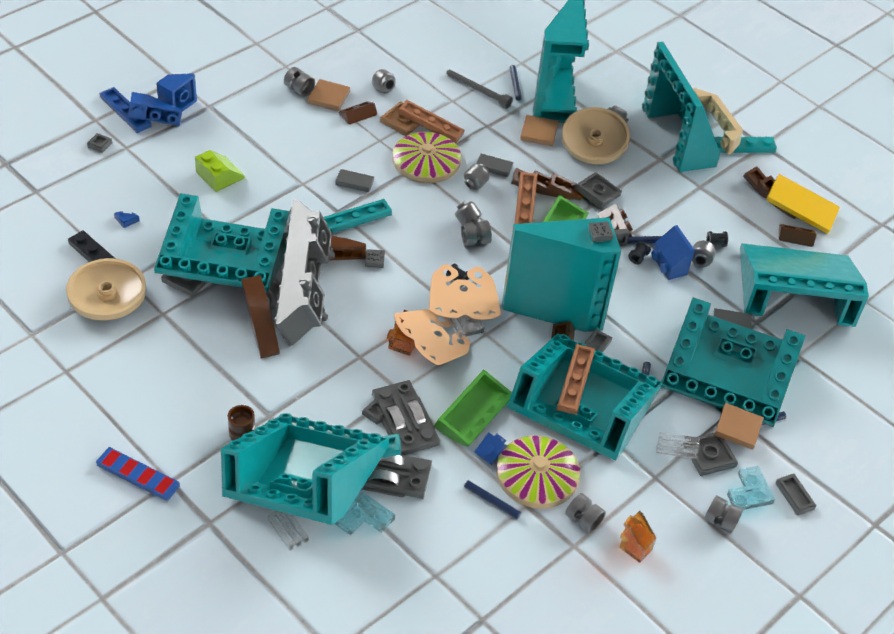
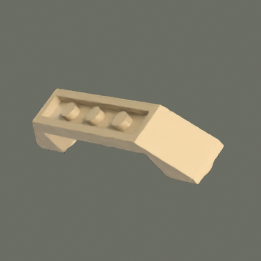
[693,88,743,155]

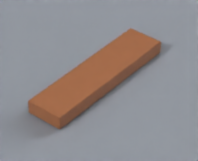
[398,100,465,143]
[514,172,538,224]
[557,344,595,415]

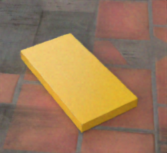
[766,174,840,234]

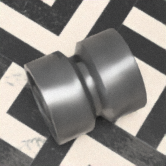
[284,67,315,97]
[461,220,492,247]
[565,493,606,533]
[704,495,744,533]

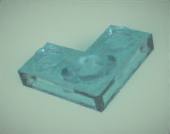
[727,466,775,510]
[334,492,395,535]

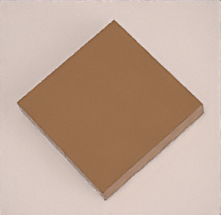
[308,79,350,111]
[380,101,420,136]
[520,115,559,146]
[714,403,764,450]

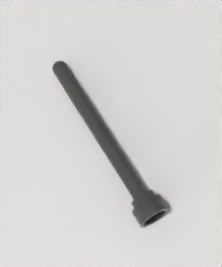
[446,70,513,109]

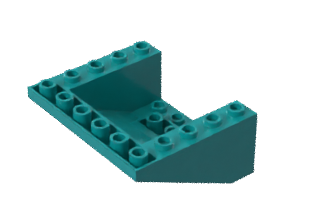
[533,0,589,123]
[642,41,720,172]
[154,193,290,292]
[502,217,621,332]
[740,243,869,327]
[661,297,806,427]
[507,333,663,461]
[221,413,389,525]

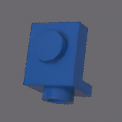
[474,432,507,465]

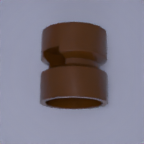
[227,405,255,441]

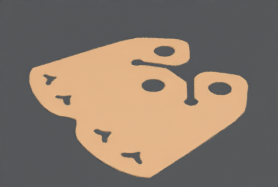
[429,264,501,320]
[394,309,470,366]

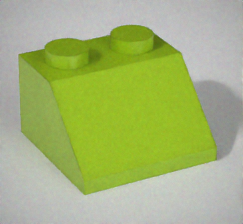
[195,150,245,192]

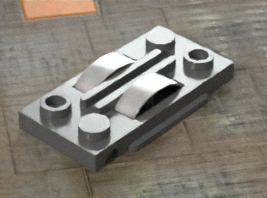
[372,380,440,455]
[361,454,432,499]

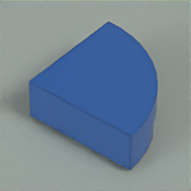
[114,211,140,228]

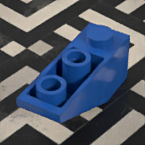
[128,92,182,126]

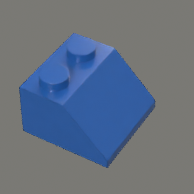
[156,73,197,112]
[651,225,695,280]

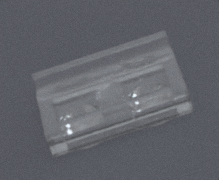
[447,309,485,338]

